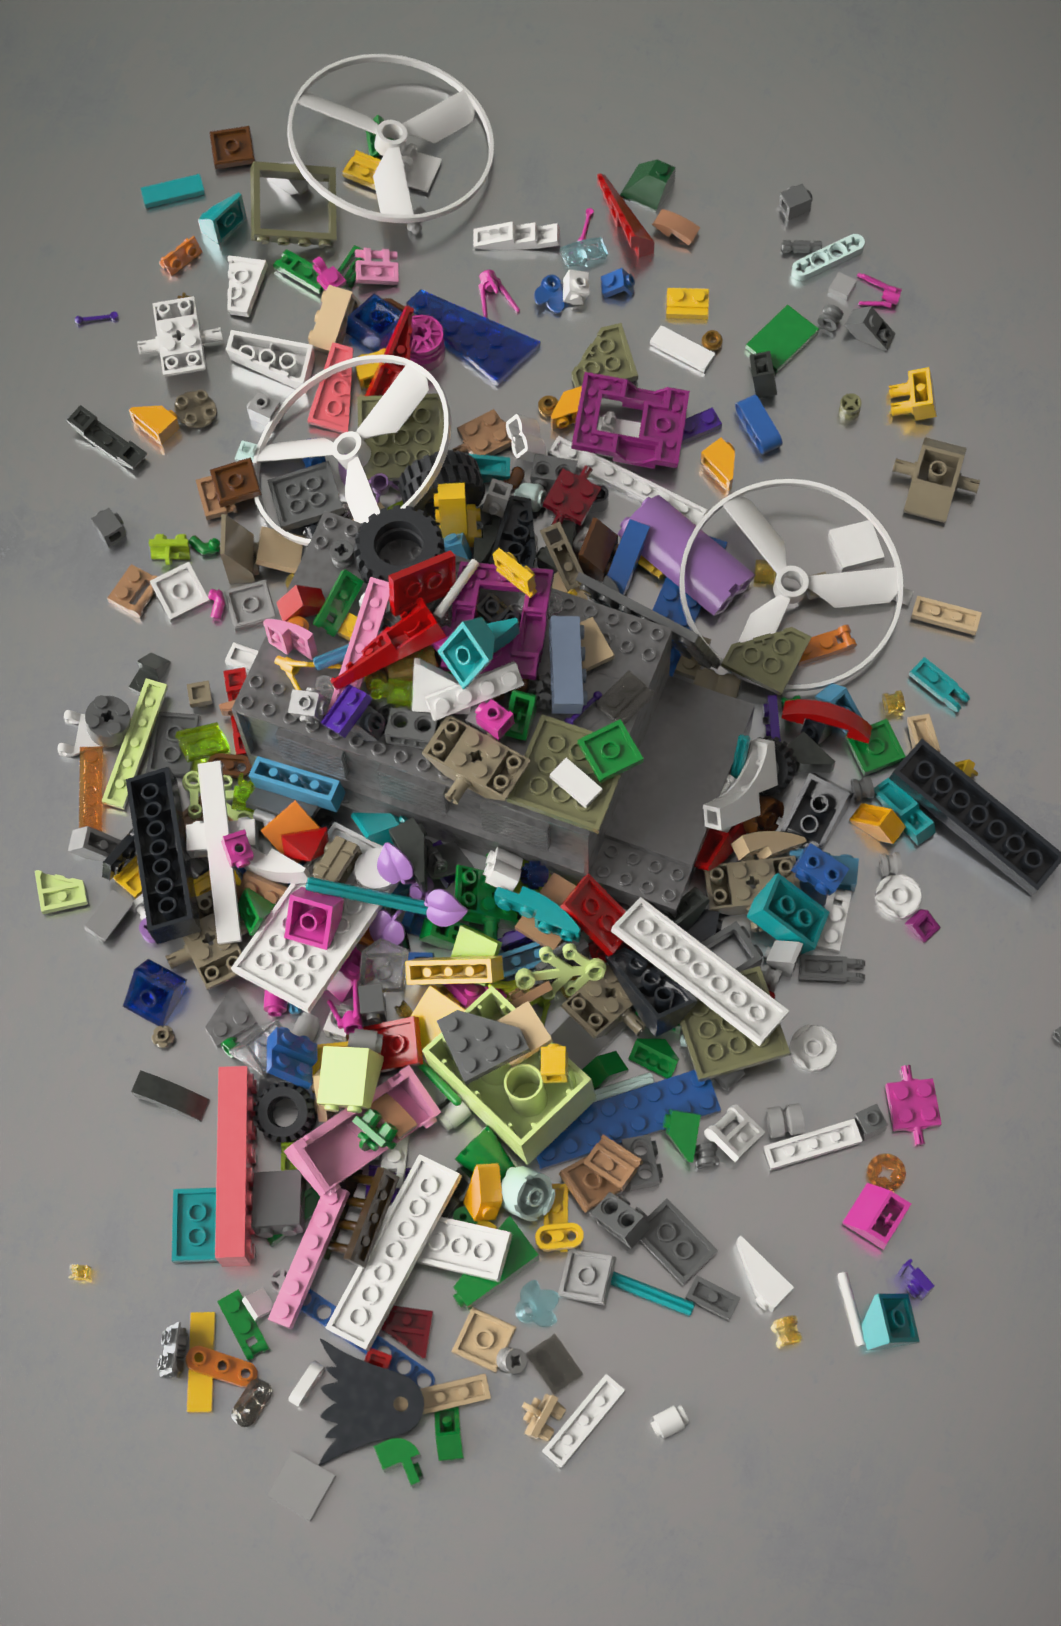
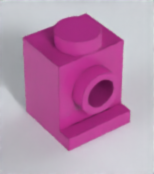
[475,699,514,740]
[221,829,254,868]

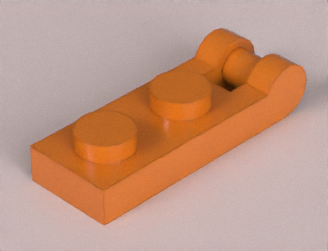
[798,625,857,666]

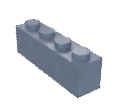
[549,616,587,714]

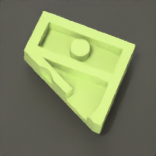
[35,870,88,914]

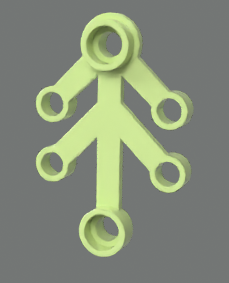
[182,771,253,821]
[515,943,606,999]

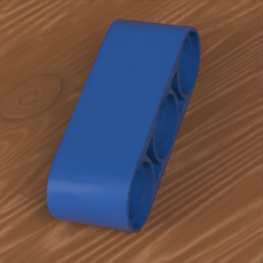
[735,395,783,454]

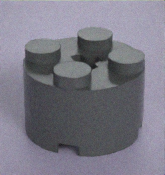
[85,695,131,747]

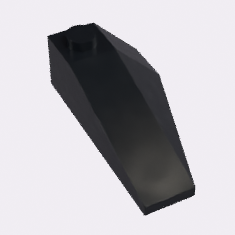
[488,495,537,568]
[605,947,697,1037]

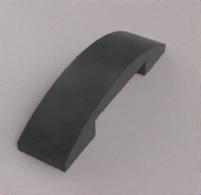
[67,405,147,470]

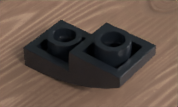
[477,591,522,628]

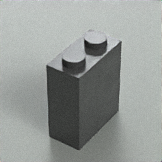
[251,1170,306,1238]

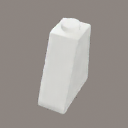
[411,658,474,714]

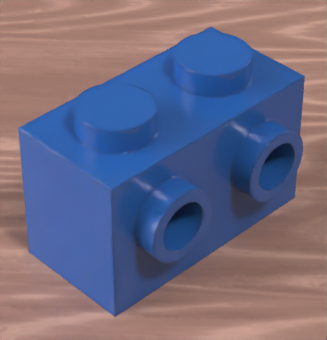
[791,843,850,896]

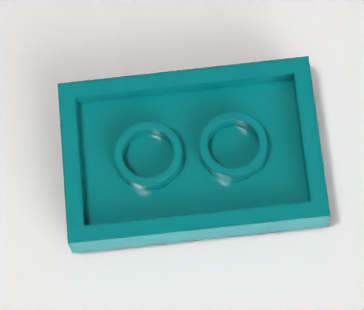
[172,1188,217,1263]

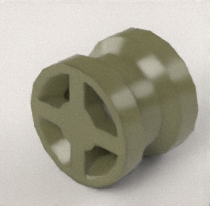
[839,393,862,421]

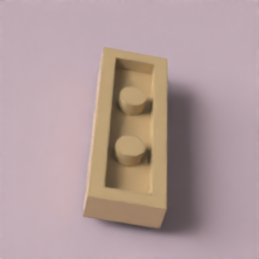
[911,595,982,635]

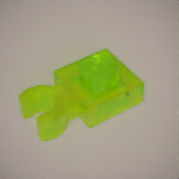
[370,678,412,706]
[231,773,255,812]

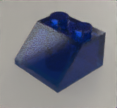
[346,293,402,352]
[123,959,187,1027]

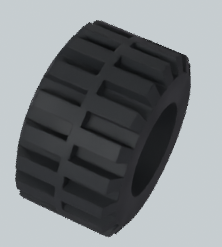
[746,736,797,796]
[253,1082,316,1143]

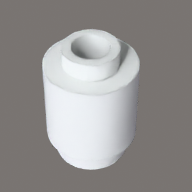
[436,1101,472,1131]
[651,1405,689,1439]

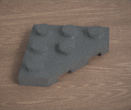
[437,1010,531,1084]

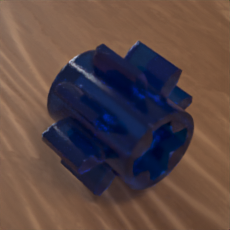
[520,861,549,890]

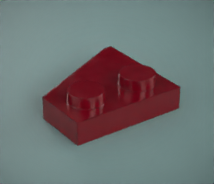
[381,1305,434,1360]

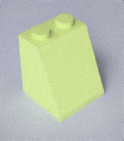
[317,1046,384,1113]

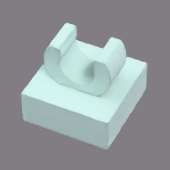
[235,440,258,461]

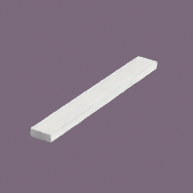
[548,436,709,526]
[198,761,242,945]

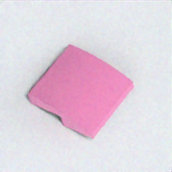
[263,619,318,660]

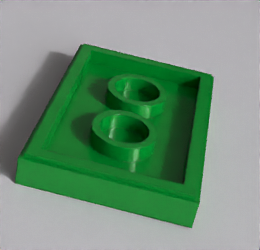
[745,304,819,373]

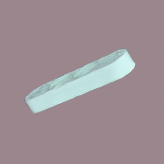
[792,234,865,281]

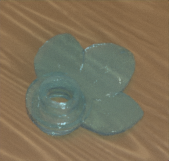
[515,1280,559,1327]

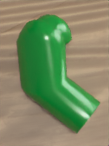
[189,535,221,555]

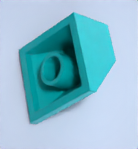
[198,192,247,245]
[437,617,495,689]
[351,812,409,846]
[861,1293,920,1350]

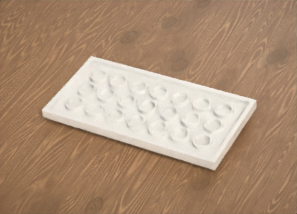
[231,822,400,1013]

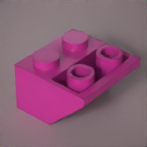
[326,946,379,1002]
[842,1183,911,1250]

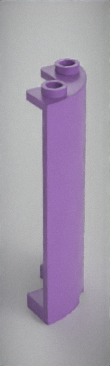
[617,495,755,616]

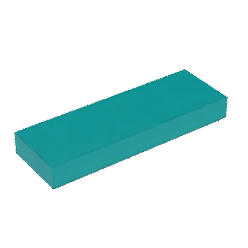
[140,174,205,208]

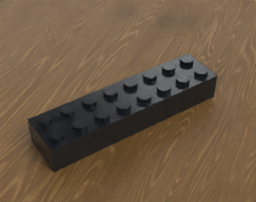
[889,738,1061,896]
[126,766,201,945]

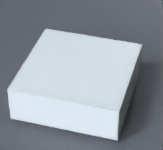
[242,1288,274,1320]

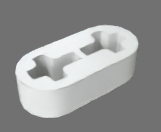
[289,1360,325,1407]

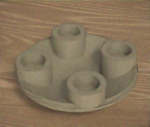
[174,389,217,428]

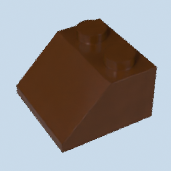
[579,517,619,582]

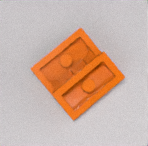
[261,800,321,863]

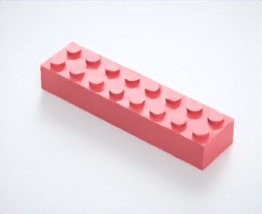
[215,1066,257,1267]

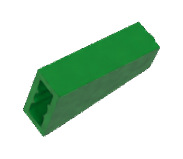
[453,1216,539,1311]

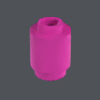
[264,990,287,1017]

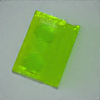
[175,722,230,762]

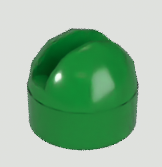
[221,1037,242,1058]

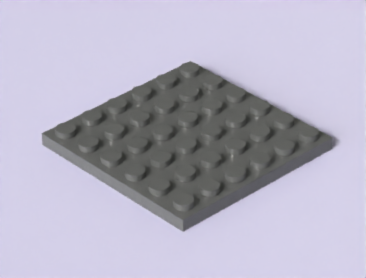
[575,572,720,670]

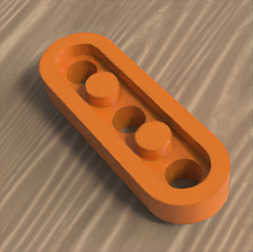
[185,1346,258,1388]

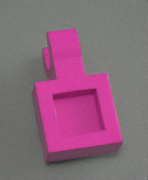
[313,256,346,290]

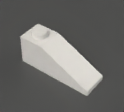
[736,1236,794,1312]

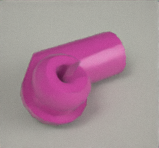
[208,589,225,619]

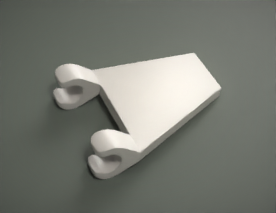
[58,710,108,757]

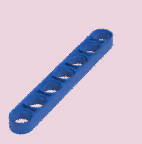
[301,1289,436,1388]

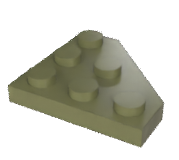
[571,323,638,388]
[721,627,812,696]

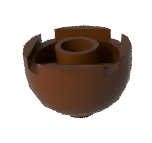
[743,795,784,834]

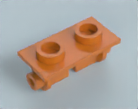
[159,236,202,277]

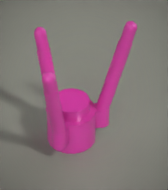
[478,269,520,318]
[857,273,902,308]
[327,979,363,1035]

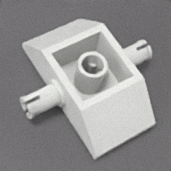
[137,296,223,377]

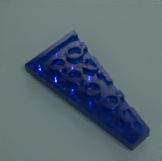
[406,289,541,386]

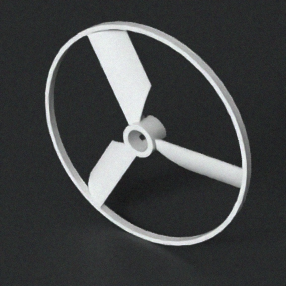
[287,54,494,223]
[253,355,452,546]
[679,479,903,692]

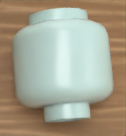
[514,483,547,512]

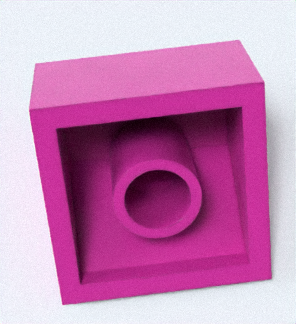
[284,886,344,950]

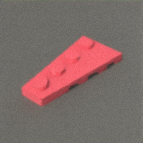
[307,342,353,434]

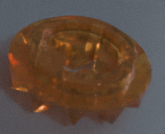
[867,1153,906,1191]

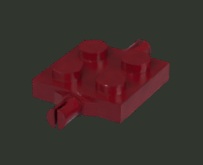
[542,465,601,526]

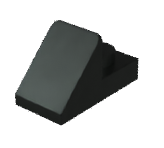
[129,653,171,695]

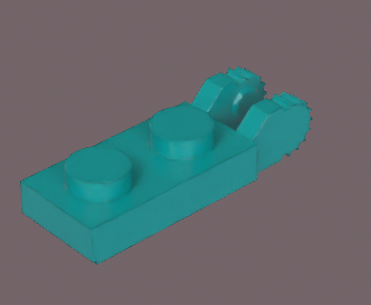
[909,657,970,713]

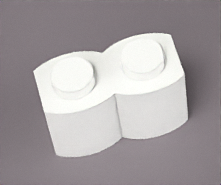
[506,414,546,462]
[483,847,523,892]

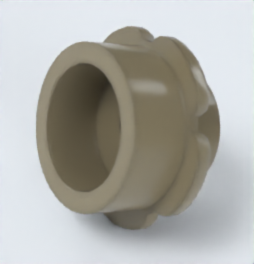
[151,1025,175,1048]

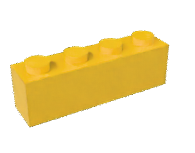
[434,483,469,545]
[405,955,504,985]

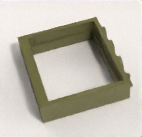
[250,161,337,248]

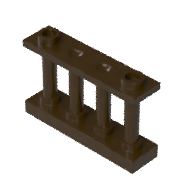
[323,1167,400,1268]

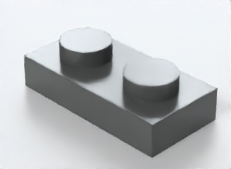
[686,1275,740,1321]

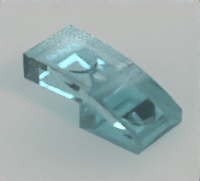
[560,237,608,267]

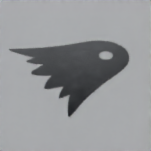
[319,1338,424,1466]

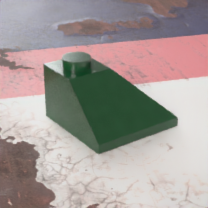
[620,159,676,213]

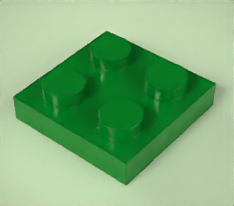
[845,718,906,776]
[578,719,644,783]

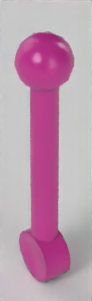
[578,208,594,245]

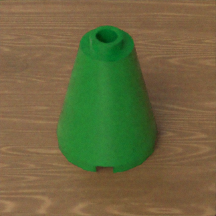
[454,1125,516,1183]

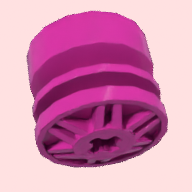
[410,315,445,371]

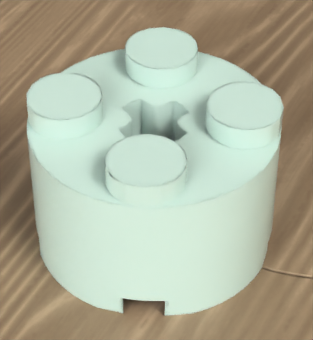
[501,1166,555,1221]

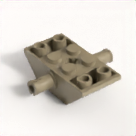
[892,437,980,523]
[422,715,531,805]
[704,855,801,932]
[165,890,248,990]
[561,963,647,1039]

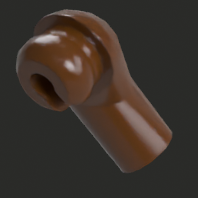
[502,466,525,489]

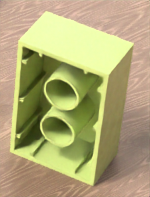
[422,986,597,1165]

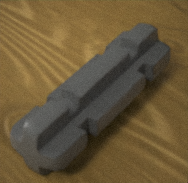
[781,240,822,253]

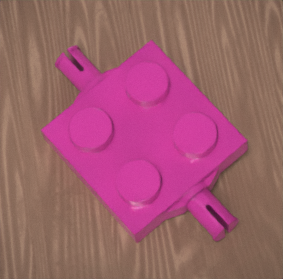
[885,1065,942,1146]

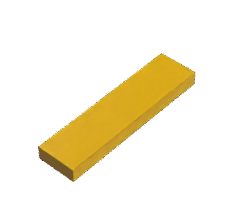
[187,1312,216,1413]

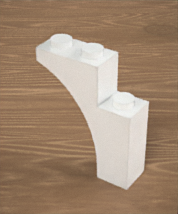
[703,738,778,831]

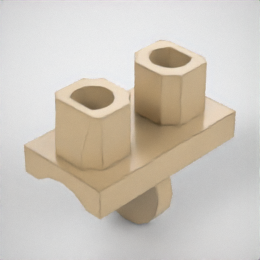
[522,1394,566,1441]

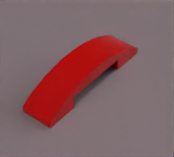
[223,667,247,755]
[781,699,872,743]

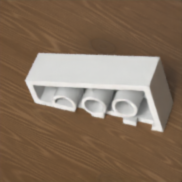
[226,330,316,394]

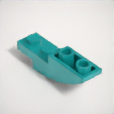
[494,886,581,942]

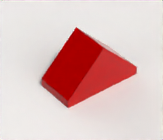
[276,585,325,622]

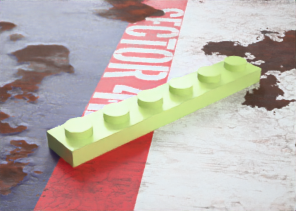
[102,678,168,810]

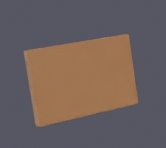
[515,873,576,950]

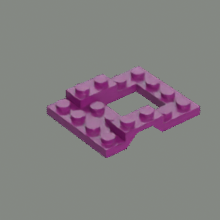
[571,372,690,469]
[441,561,554,680]

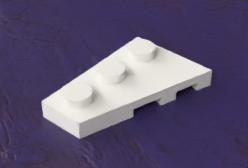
[228,256,268,317]

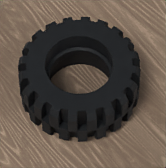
[398,450,485,525]
[354,505,445,584]

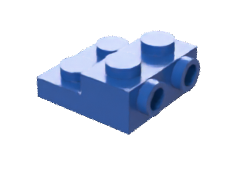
[267,1027,317,1090]

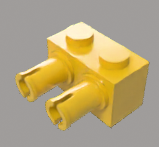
[889,367,937,421]

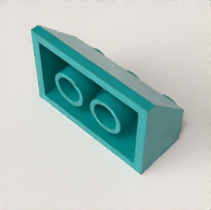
[747,873,830,955]

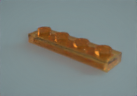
[79,746,103,832]

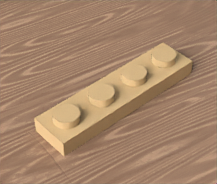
[394,1373,491,1415]

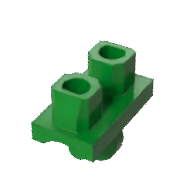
[352,1108,398,1151]

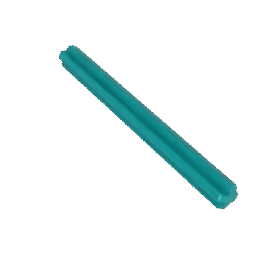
[306,877,428,915]

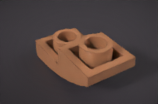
[652,209,700,245]
[368,1093,418,1141]

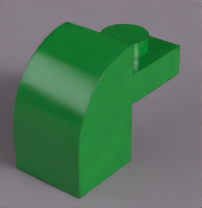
[374,1438,423,1488]

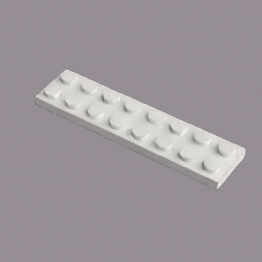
[611,897,789,1046]
[326,1154,462,1351]

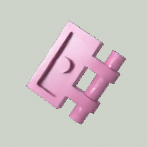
[355,248,399,285]

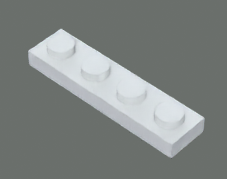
[425,662,524,721]
[763,1119,862,1170]
[542,1374,625,1468]

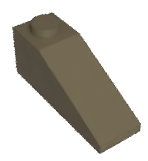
[540,521,584,591]

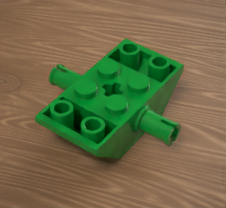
[455,853,522,941]

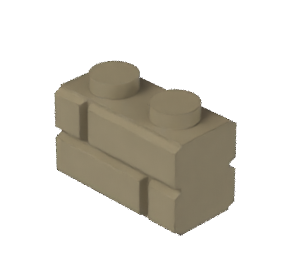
[312,836,362,884]

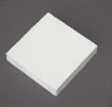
[829,520,885,571]
[150,562,209,621]

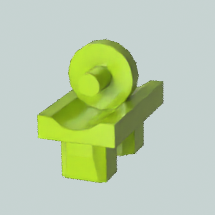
[148,534,191,565]

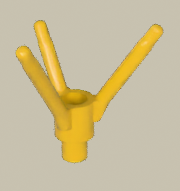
[275,655,342,690]

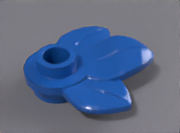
[534,275,565,313]

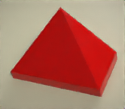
[281,827,329,861]

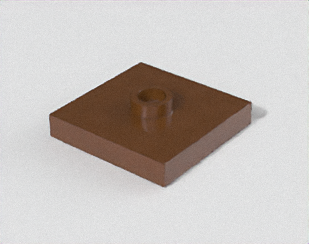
[210,126,255,169]
[210,457,262,508]

